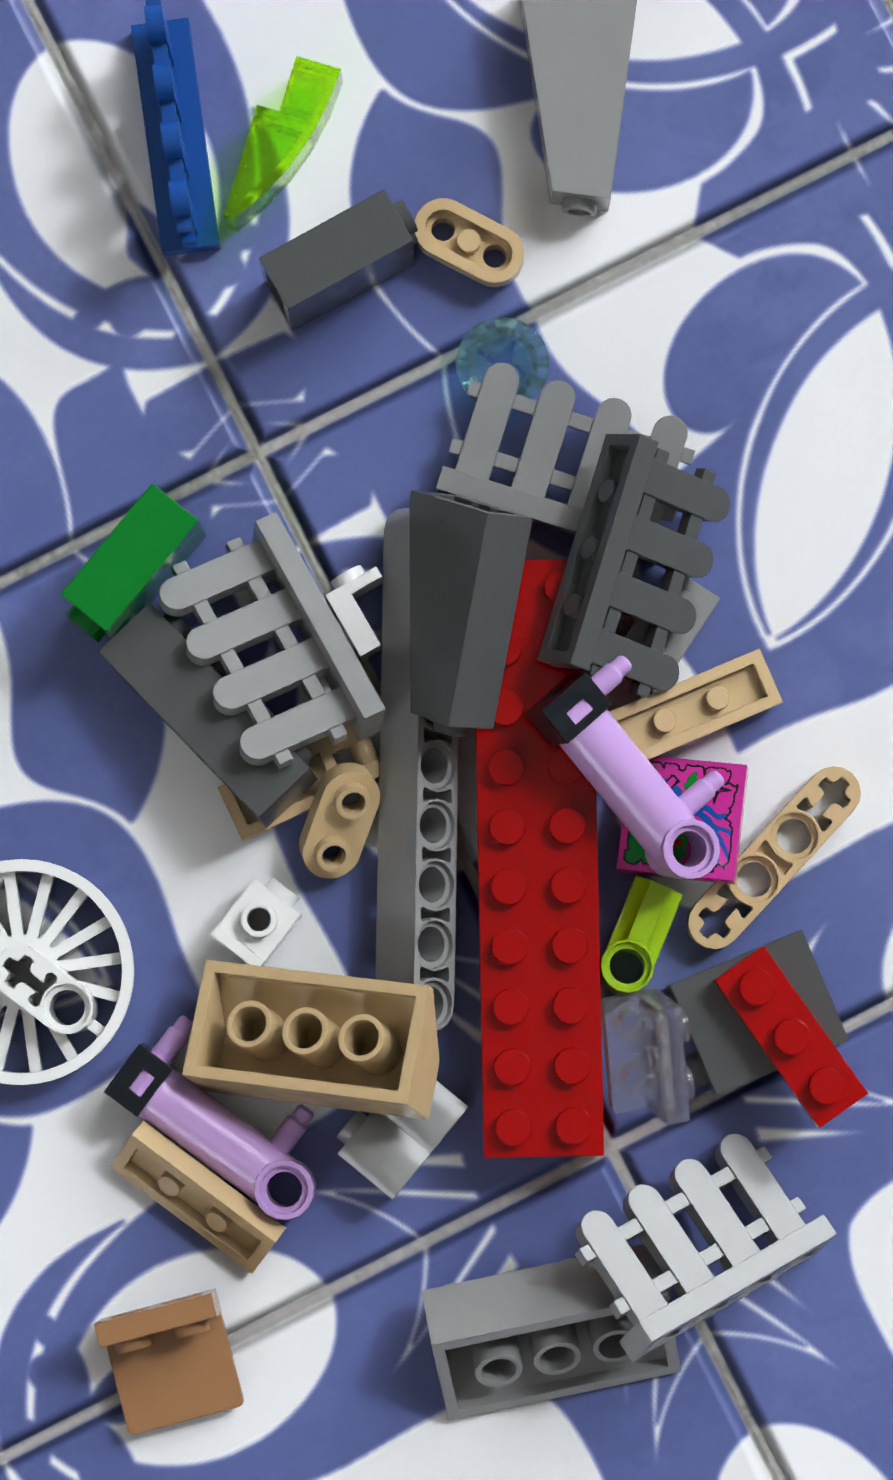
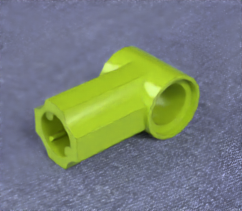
[600,876,683,996]

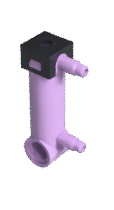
[525,656,724,879]
[104,1015,316,1220]

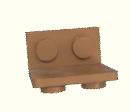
[94,1288,244,1435]

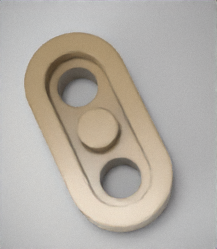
[415,198,524,287]
[299,762,380,879]

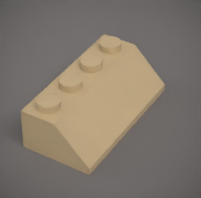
[182,960,440,1120]

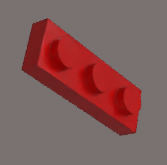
[713,946,869,1128]

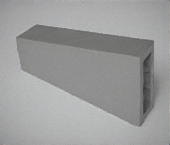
[519,0,637,217]

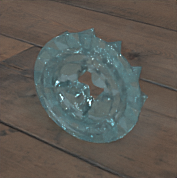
[456,317,549,401]

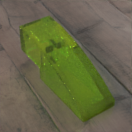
[224,56,343,231]

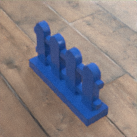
[131,0,221,257]

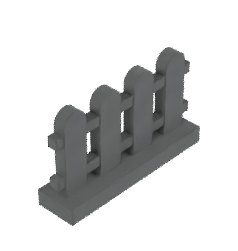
[537,434,730,698]

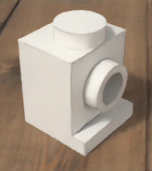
[210,877,303,966]

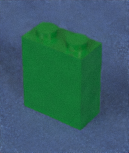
[61,483,206,643]

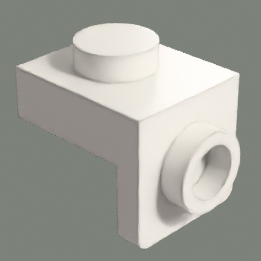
[325,565,383,662]

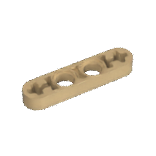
[686,766,861,950]

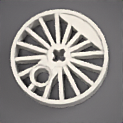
[0,859,135,1085]

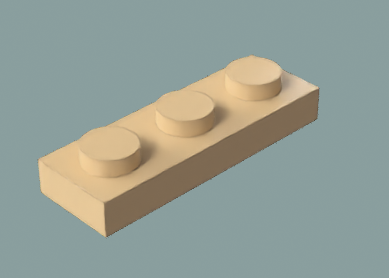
[610,648,783,760]
[110,1121,286,1274]

